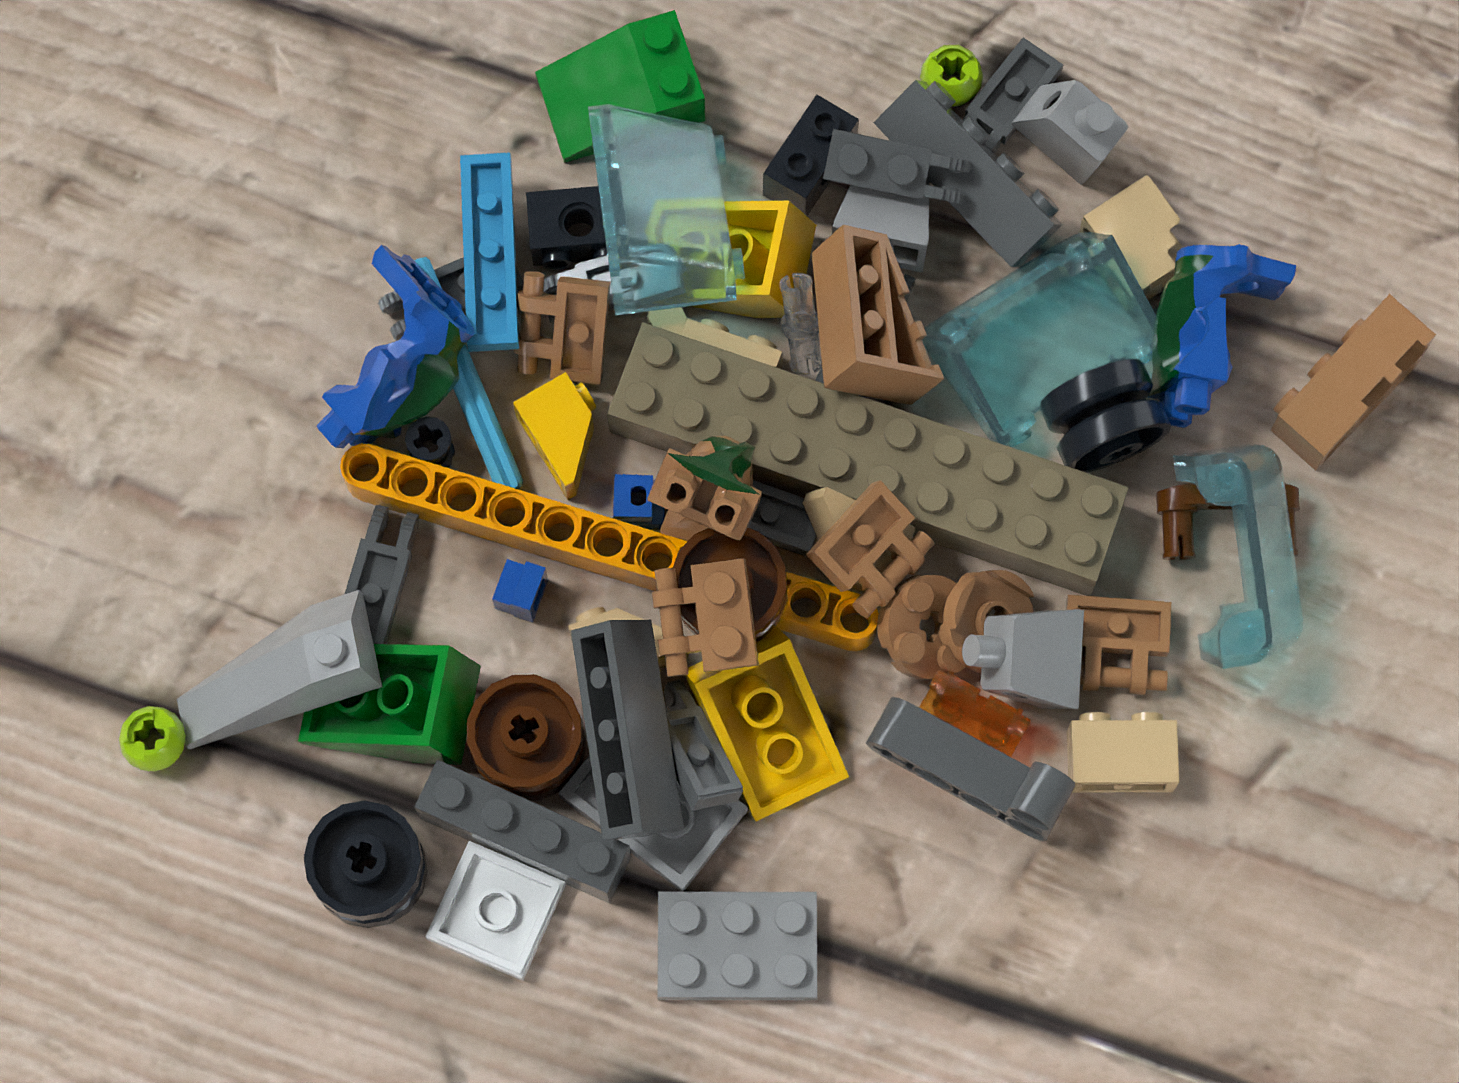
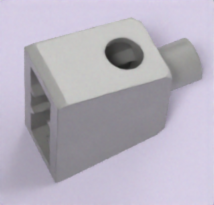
[1011,80,1128,185]
[832,180,929,272]
[962,609,1084,709]

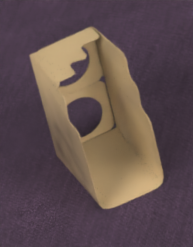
[1079,175,1183,308]

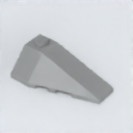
[177,590,382,749]

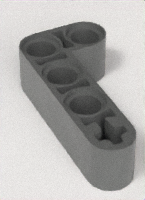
[866,697,1076,841]

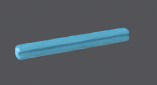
[414,257,523,489]

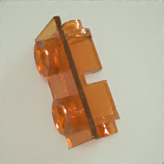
[919,670,1031,757]

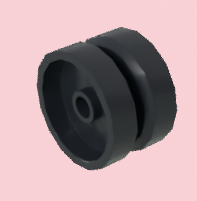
[1039,359,1172,473]
[303,800,428,928]

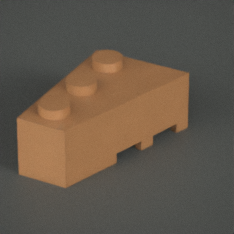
[812,225,944,405]
[1270,294,1436,471]

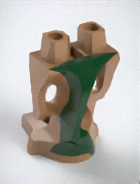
[647,436,762,540]

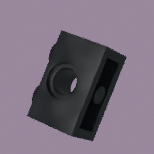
[763,94,859,216]
[526,183,632,270]

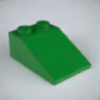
[535,10,706,163]
[298,644,481,765]

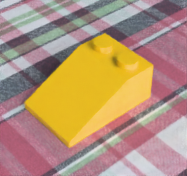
[651,200,817,318]
[685,626,849,822]

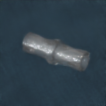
[779,273,822,375]

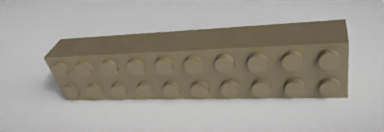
[607,322,1129,596]

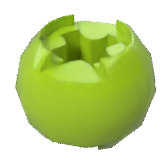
[920,45,983,107]
[119,706,186,772]

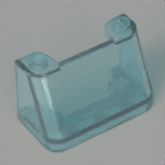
[588,104,745,316]
[922,232,1156,447]
[1173,444,1303,669]

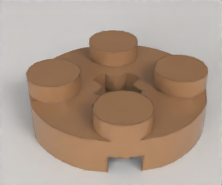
[939,570,1034,673]
[877,575,965,679]

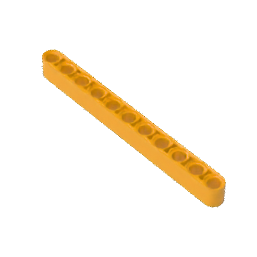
[340,443,879,651]

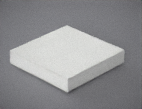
[425,841,566,981]

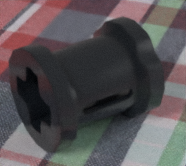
[405,416,455,468]

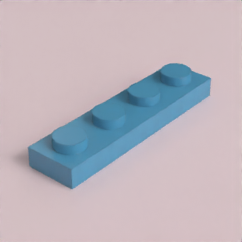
[460,152,519,352]

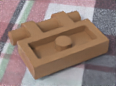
[514,271,611,385]
[806,480,934,618]
[652,558,759,677]
[1066,595,1172,695]

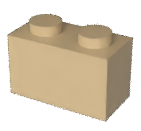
[1067,712,1179,793]

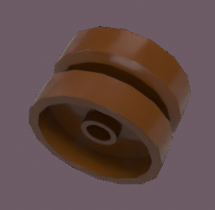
[672,528,788,642]
[467,674,585,801]

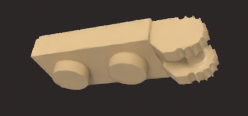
[647,301,783,370]

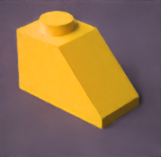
[513,372,596,500]

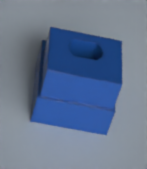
[613,474,665,530]
[492,559,549,623]

